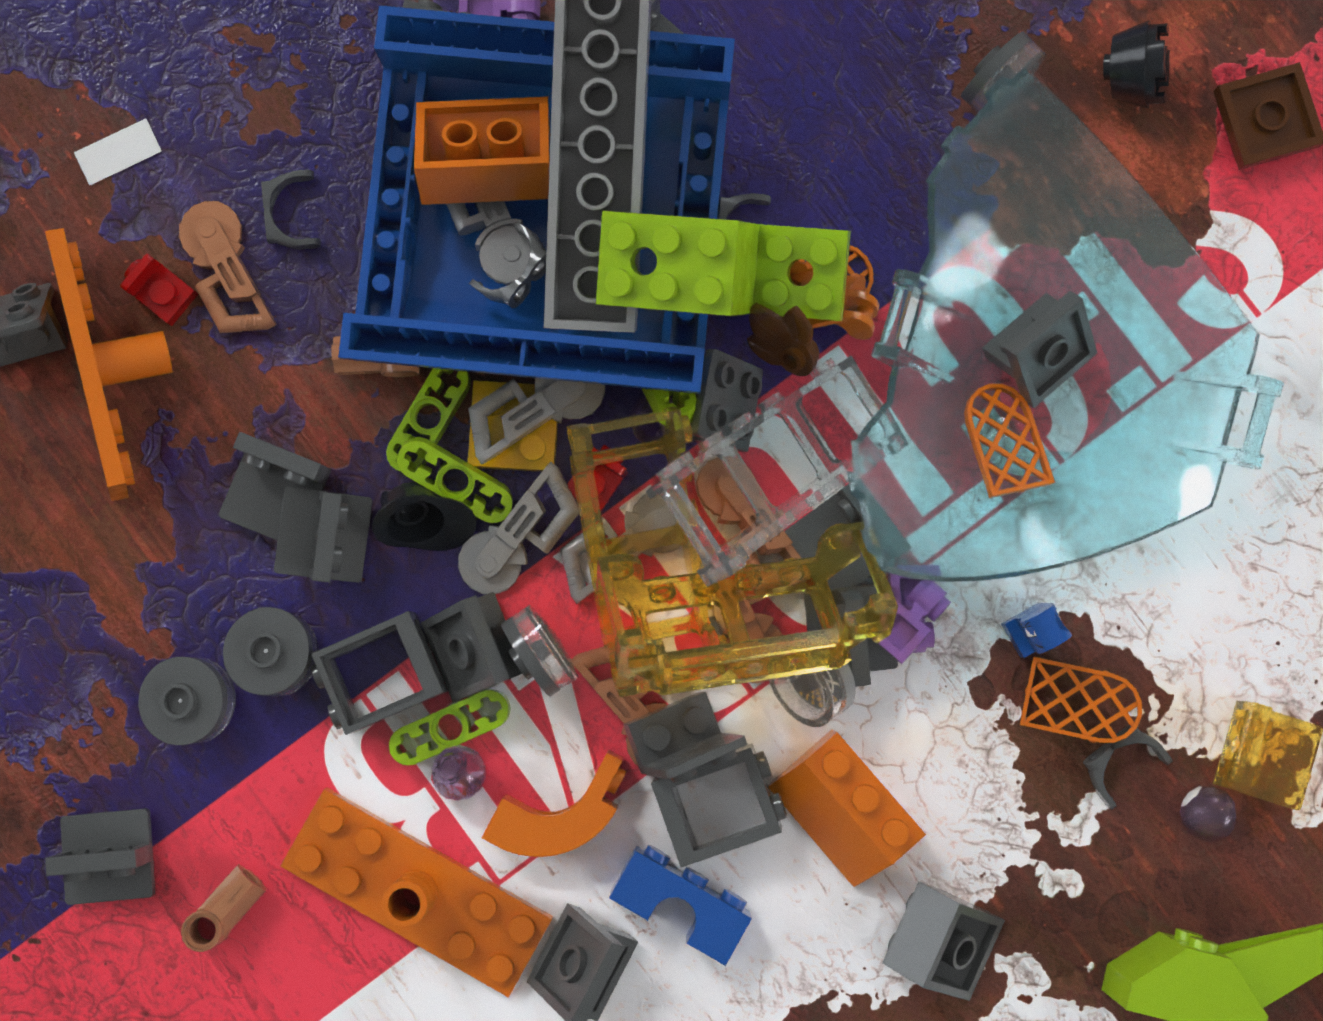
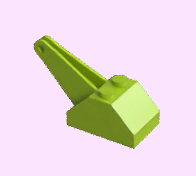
[1101,923,1323,1021]

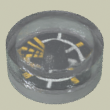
[767,632,856,727]

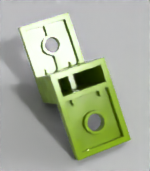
[596,211,851,321]

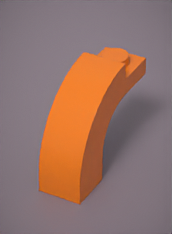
[481,750,627,857]

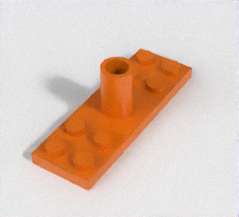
[45,228,173,501]
[280,787,553,998]

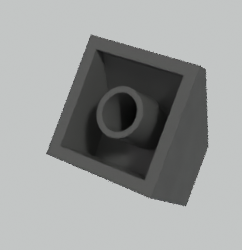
[882,882,1005,1001]

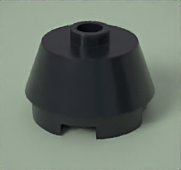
[1103,20,1170,109]

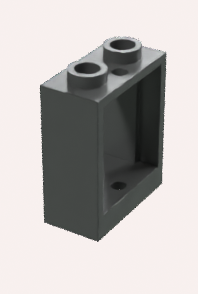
[310,611,448,735]
[651,743,787,868]

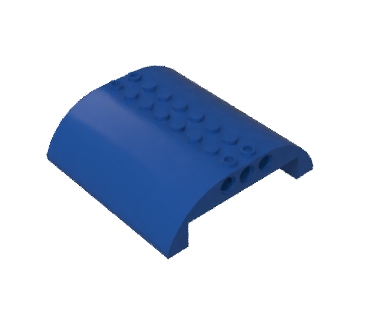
[338,5,735,394]

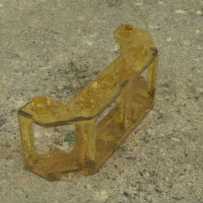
[567,406,730,697]
[596,522,898,695]

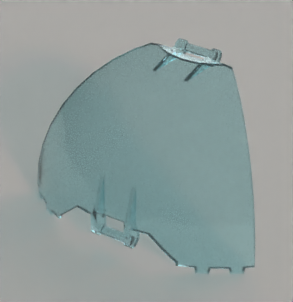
[847,67,1284,582]

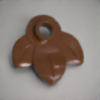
[747,303,820,376]

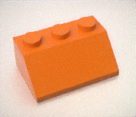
[414,96,551,205]
[768,729,926,887]

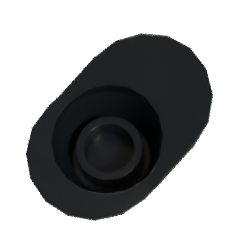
[372,482,477,551]

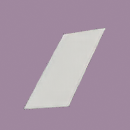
[74,119,162,186]

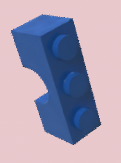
[609,844,752,966]

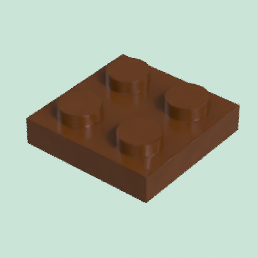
[1213,62,1323,170]

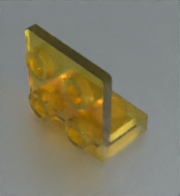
[1213,700,1323,810]

